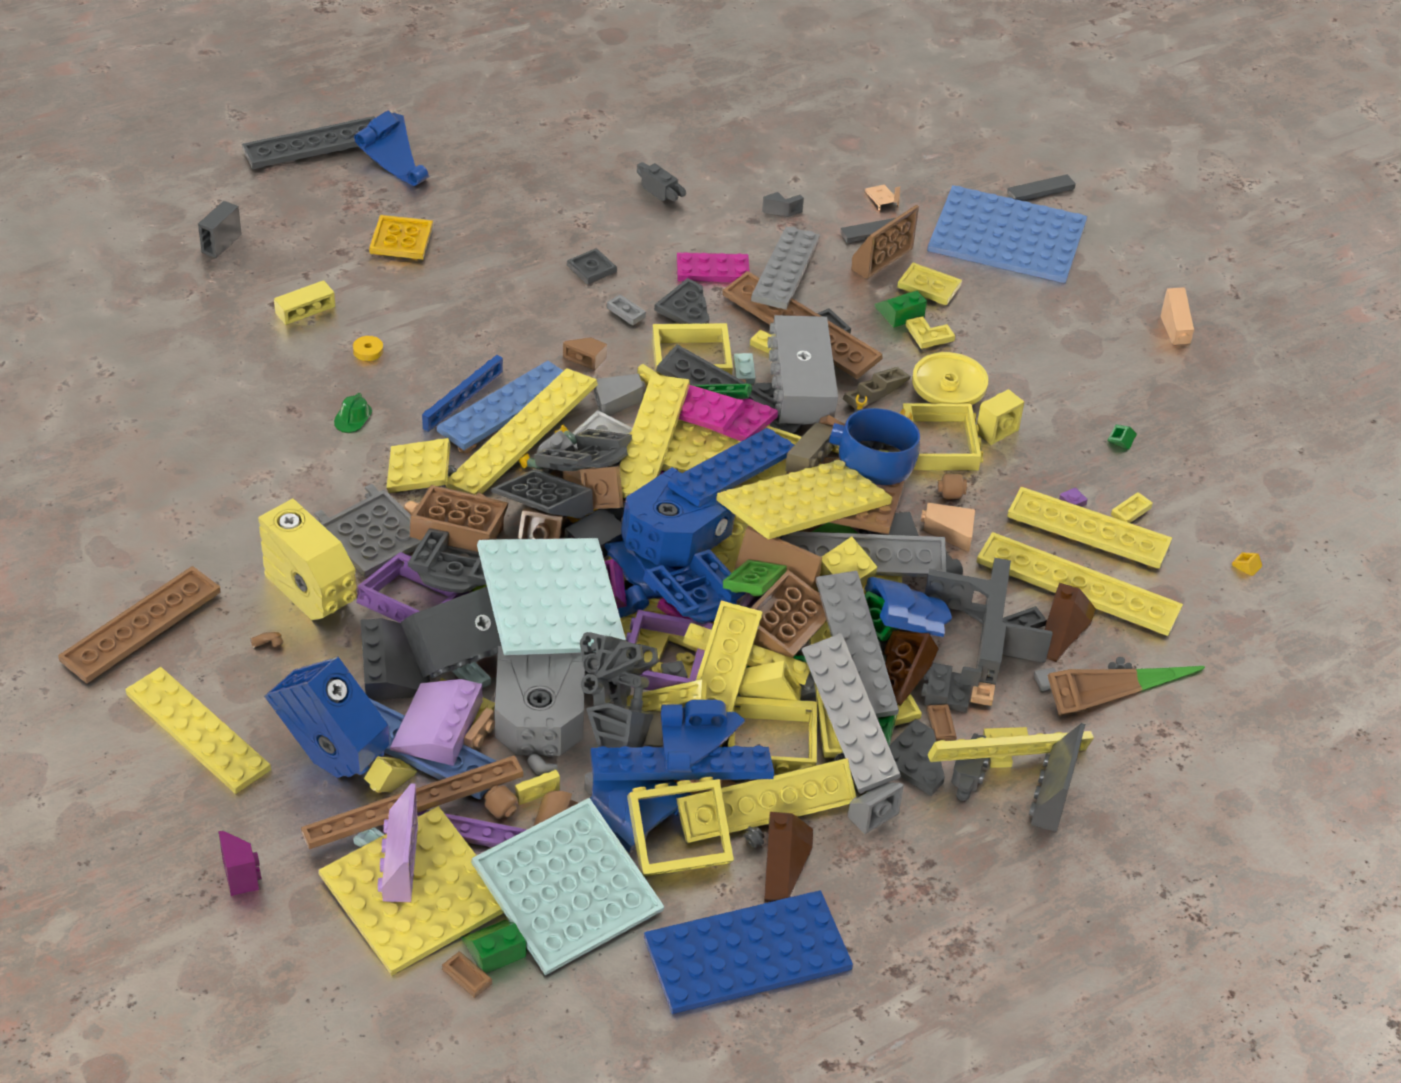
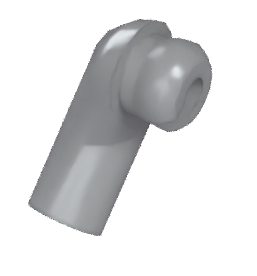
[527,754,558,775]

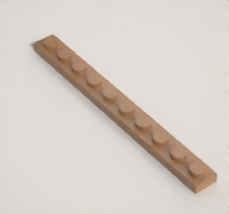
[301,755,523,850]

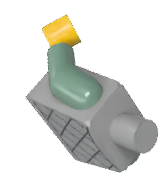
[518,424,577,474]

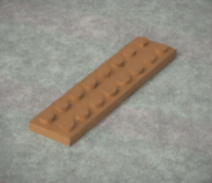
[58,566,221,684]

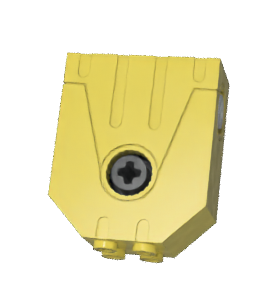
[258,498,357,620]

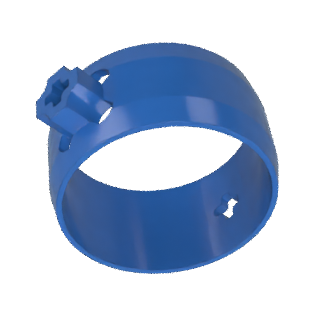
[829,408,920,485]

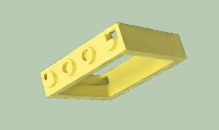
[652,323,733,376]
[902,403,983,471]
[728,697,817,774]
[627,777,734,877]

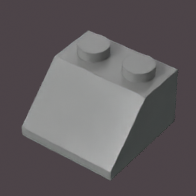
[848,783,904,834]

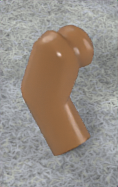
[250,632,283,648]

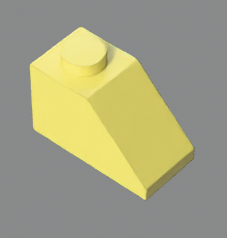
[364,756,417,793]

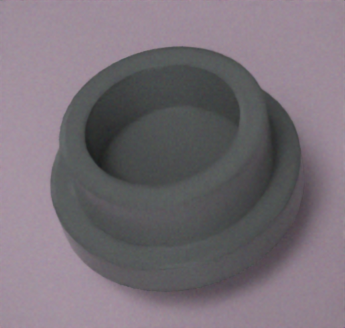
[744,826,765,848]

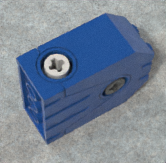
[621,467,735,566]
[264,656,389,778]

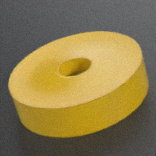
[353,336,383,361]

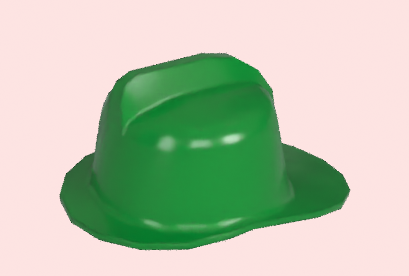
[334,392,372,433]

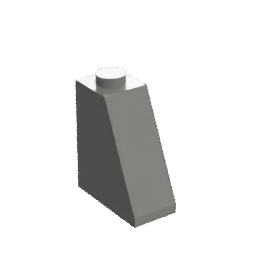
[594,374,646,416]

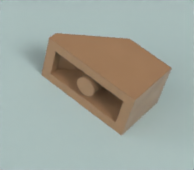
[563,337,607,371]

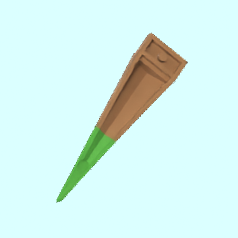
[1047,666,1205,716]

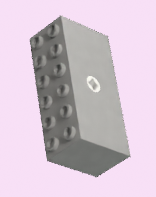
[767,315,838,424]

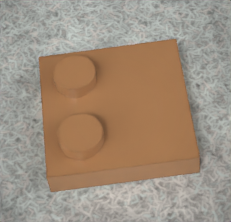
[580,466,623,509]

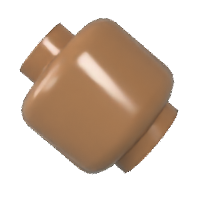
[938,473,967,499]
[484,785,518,819]

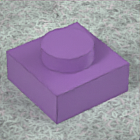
[1059,487,1088,507]

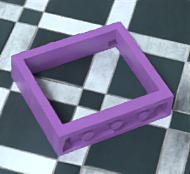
[356,552,469,623]
[626,610,713,691]

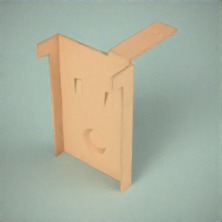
[865,184,900,211]

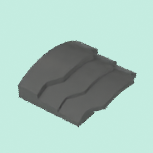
[534,429,632,471]
[408,528,486,593]

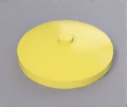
[912,352,988,405]

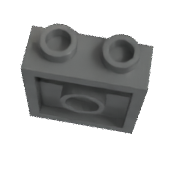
[922,663,971,712]

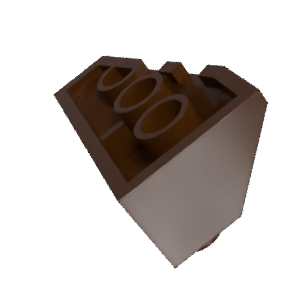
[1044,583,1096,662]
[885,631,939,706]
[764,812,813,902]

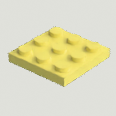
[386,438,450,493]

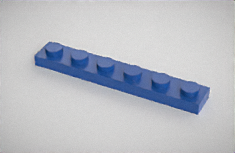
[422,355,503,432]

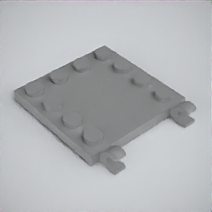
[314,484,421,577]

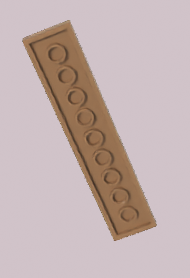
[722,271,883,379]

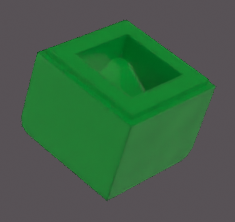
[1107,424,1137,449]

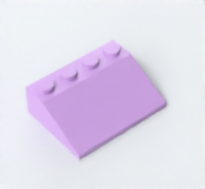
[390,679,483,766]
[378,784,418,902]

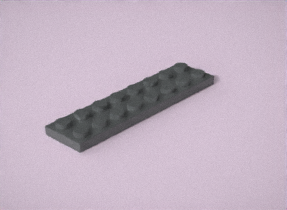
[242,116,375,169]
[656,344,804,434]

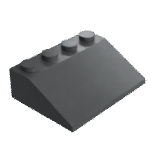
[491,469,593,519]
[361,618,430,700]
[1029,723,1086,832]

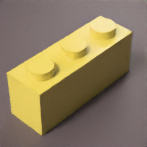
[274,280,335,325]

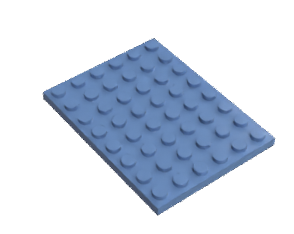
[927,185,1087,284]

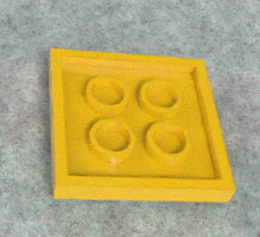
[369,215,433,259]

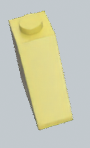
[739,660,802,701]

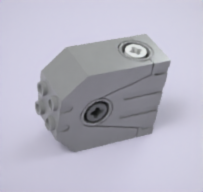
[495,646,585,756]

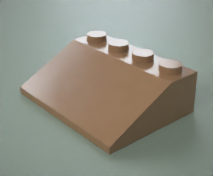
[851,205,919,279]
[410,485,508,552]
[734,526,822,592]
[751,570,827,658]

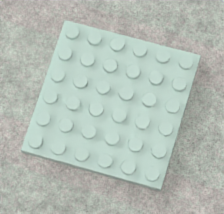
[477,538,626,655]
[471,798,664,975]

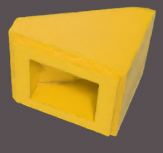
[1232,552,1262,576]

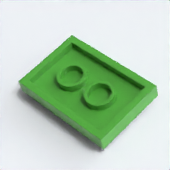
[723,559,787,596]

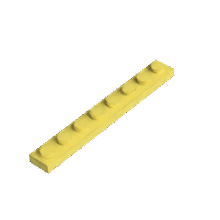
[927,731,1094,762]

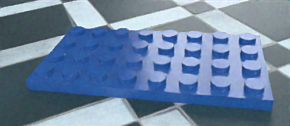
[644,890,853,1014]

